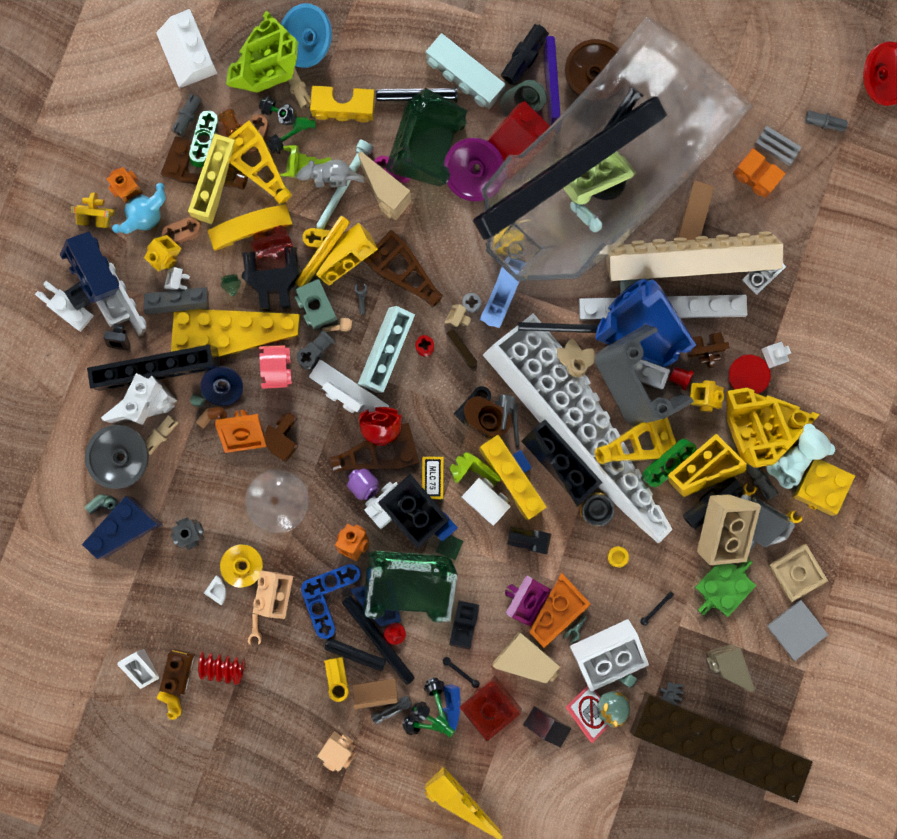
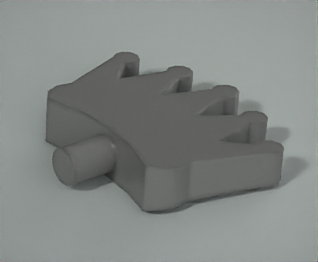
[659,682,684,705]

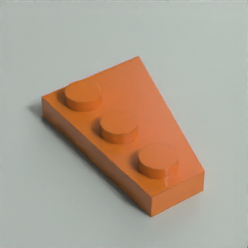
[530,572,591,648]

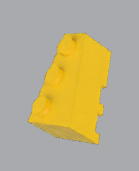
[668,434,747,497]

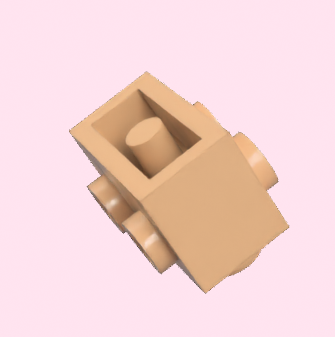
[253,570,293,619]
[317,731,355,772]

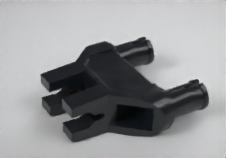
[241,247,302,311]

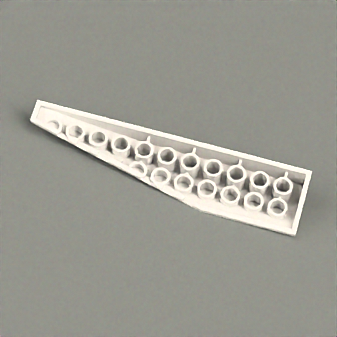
[483,313,672,543]

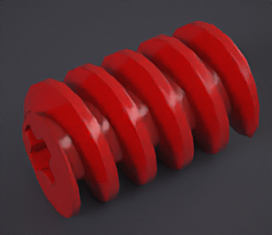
[198,651,245,685]

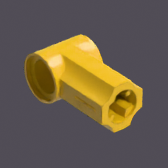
[324,657,350,702]

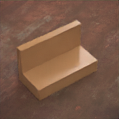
[352,678,398,710]

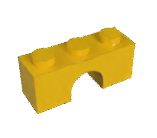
[310,86,375,123]

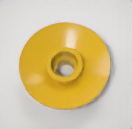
[220,544,263,588]

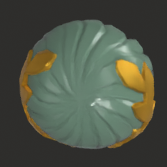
[598,692,630,728]

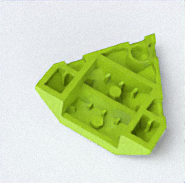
[226,10,299,93]

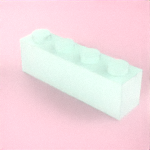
[426,33,505,109]
[358,306,415,393]

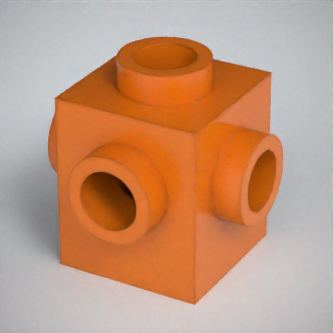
[106,167,143,203]
[335,524,369,562]

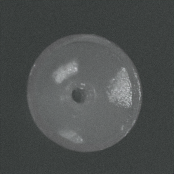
[245,469,309,533]

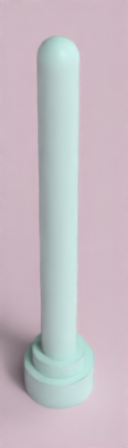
[316,140,374,229]

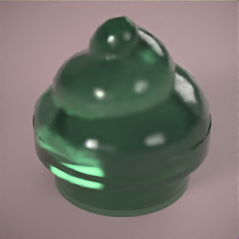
[220,274,241,296]

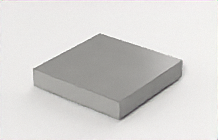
[767,600,828,661]

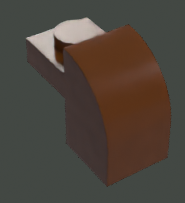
[265,412,298,462]

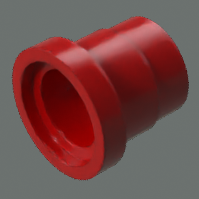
[669,367,694,391]

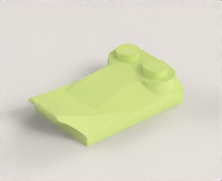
[564,151,636,204]

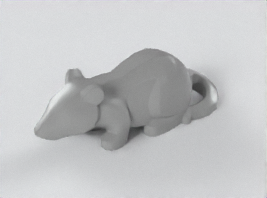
[295,159,365,188]

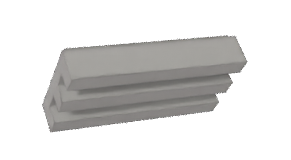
[754,126,802,166]

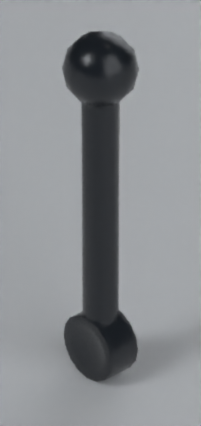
[640,591,674,626]
[443,657,480,688]

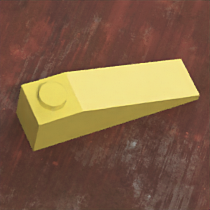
[188,134,235,224]

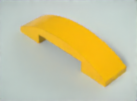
[208,204,293,251]

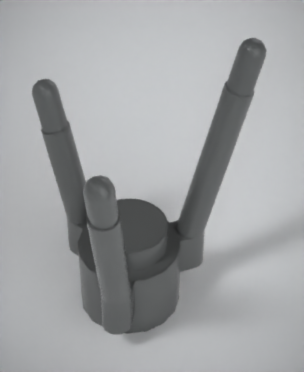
[484,395,519,447]

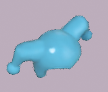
[112,183,166,234]

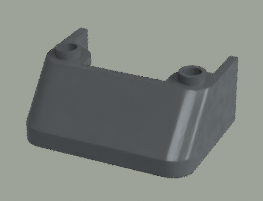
[594,324,694,426]

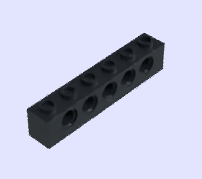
[87,344,220,391]

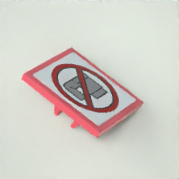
[566,686,609,743]

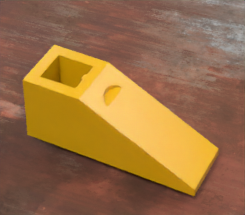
[316,223,378,286]

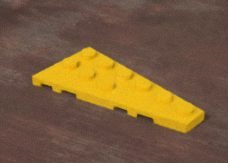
[171,309,300,358]

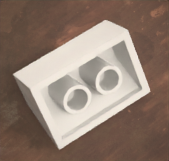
[156,9,218,89]
[570,619,649,692]

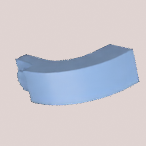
[480,257,526,328]

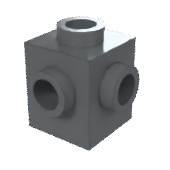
[171,517,204,550]

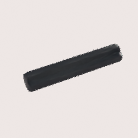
[324,638,386,671]

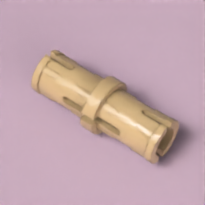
[288,68,311,109]
[145,414,179,455]

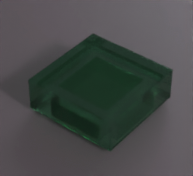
[436,535,463,560]

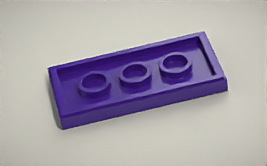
[543,36,561,131]

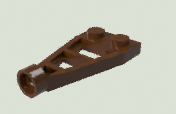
[160,136,248,190]
[363,230,443,308]
[330,422,420,473]

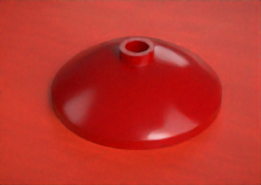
[863,41,897,106]

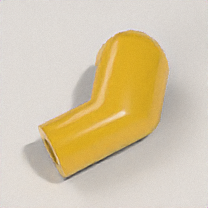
[157,691,182,720]

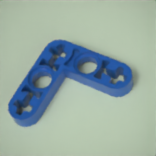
[301,564,361,639]

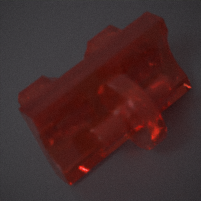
[251,225,294,261]

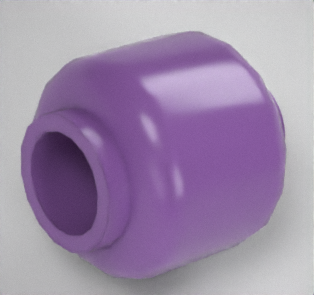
[347,469,379,500]

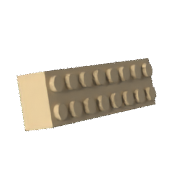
[605,231,783,281]

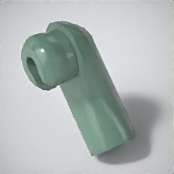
[85,494,117,514]

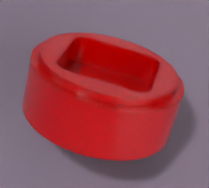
[384,623,406,645]

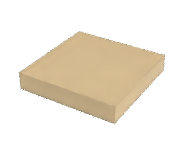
[769,544,828,602]

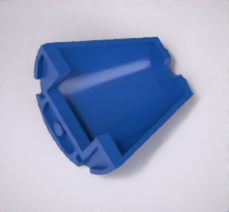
[596,279,696,368]

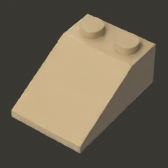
[358,152,411,221]

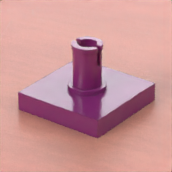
[505,575,552,627]

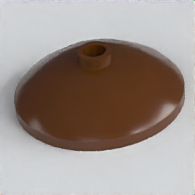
[565,39,627,101]

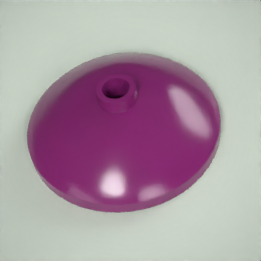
[443,138,505,201]

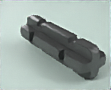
[371,696,412,724]

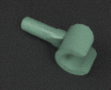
[190,392,205,407]
[563,615,587,644]
[618,674,637,687]

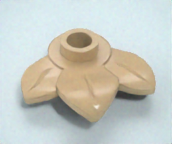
[557,338,595,378]

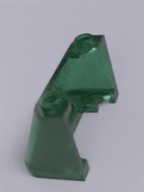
[386,87,468,187]
[363,551,458,623]

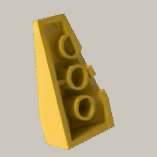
[424,767,503,839]

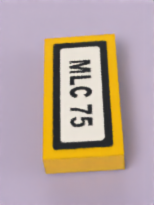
[422,457,444,499]

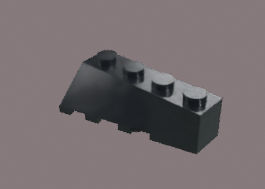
[521,420,603,507]

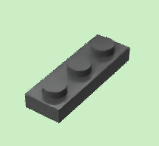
[143,287,209,315]

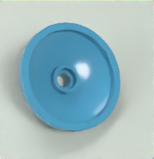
[281,3,332,68]

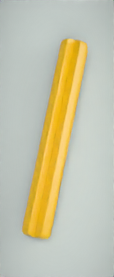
[296,216,350,287]

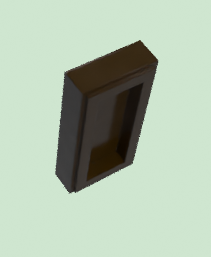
[446,329,477,370]

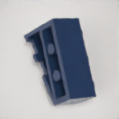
[60,231,119,303]
[82,496,163,559]

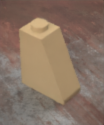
[492,631,560,683]

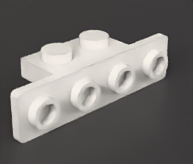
[96,259,147,337]
[309,360,389,413]

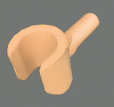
[322,318,352,332]
[248,614,262,645]

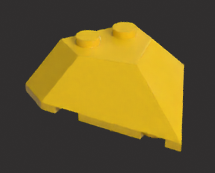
[726,388,820,468]

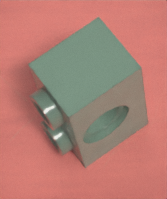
[295,279,338,330]

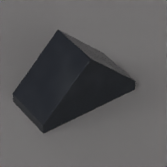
[523,706,571,748]

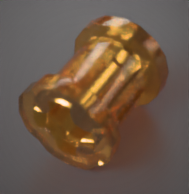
[218,109,242,137]

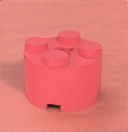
[259,345,292,389]

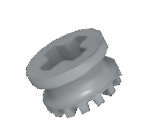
[462,293,481,313]

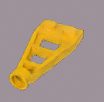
[228,120,292,205]
[595,417,676,464]

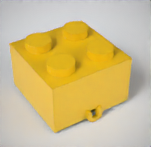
[793,459,855,516]

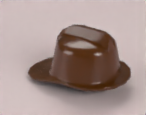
[464,396,511,437]

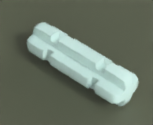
[570,201,602,233]

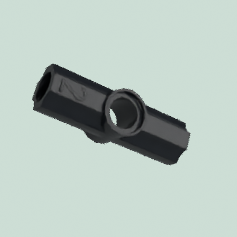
[501,24,549,86]
[683,477,744,530]

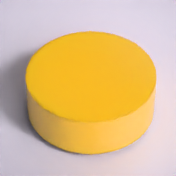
[607,546,629,568]

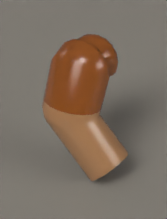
[196,407,227,429]

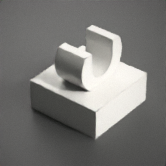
[164,267,190,291]
[762,342,791,368]

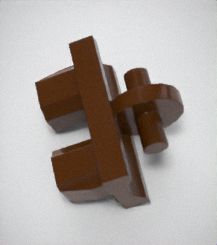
[687,332,730,368]

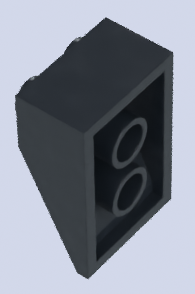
[378,474,449,549]

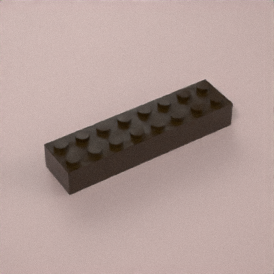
[630,692,813,803]

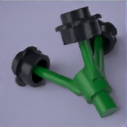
[259,95,316,154]
[402,678,455,738]

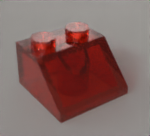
[459,675,522,741]

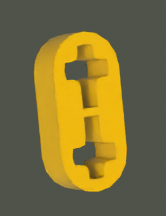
[303,228,341,251]

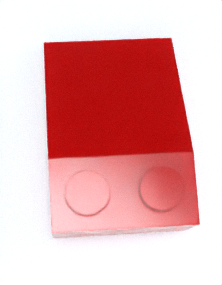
[487,101,554,179]

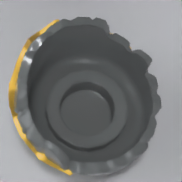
[580,492,615,526]

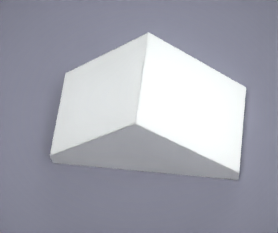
[118,649,159,689]

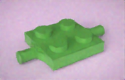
[694,559,756,617]

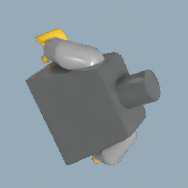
[741,483,802,551]

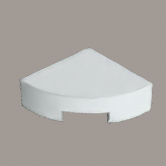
[204,575,226,605]

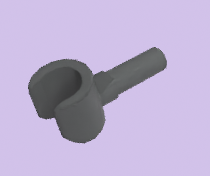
[354,284,368,314]

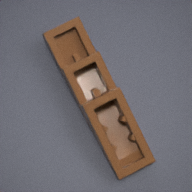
[677,181,714,240]

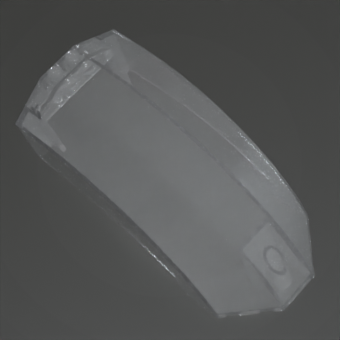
[482,16,753,281]

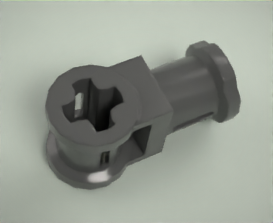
[297,330,335,370]

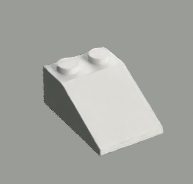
[101,376,178,425]

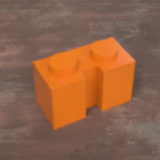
[733,148,786,198]

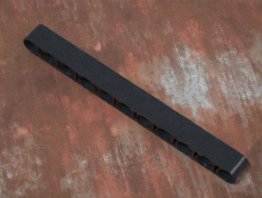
[473,96,667,240]

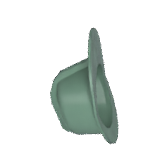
[501,80,547,116]

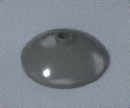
[85,425,149,489]

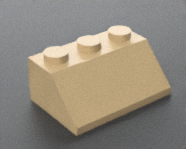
[697,495,761,565]

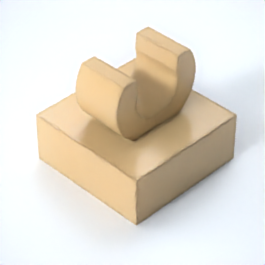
[444,304,471,327]

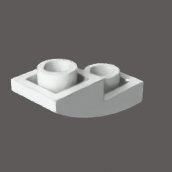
[742,264,786,295]

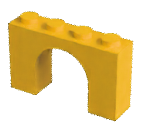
[479,435,547,520]

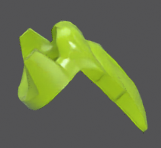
[280,145,331,178]
[449,452,501,486]

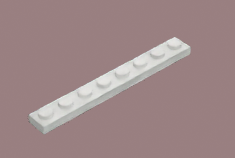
[579,295,747,321]

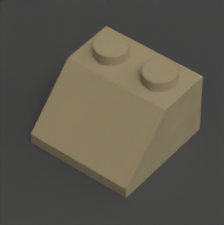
[706,644,755,692]

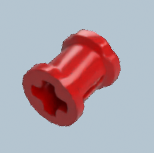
[415,335,434,357]

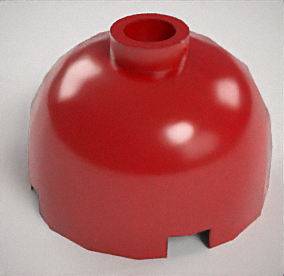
[359,407,402,446]

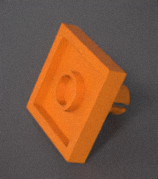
[215,410,267,453]

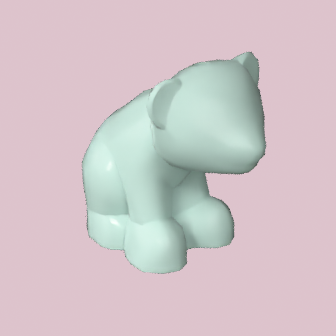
[766,424,835,489]

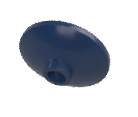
[200,366,243,406]

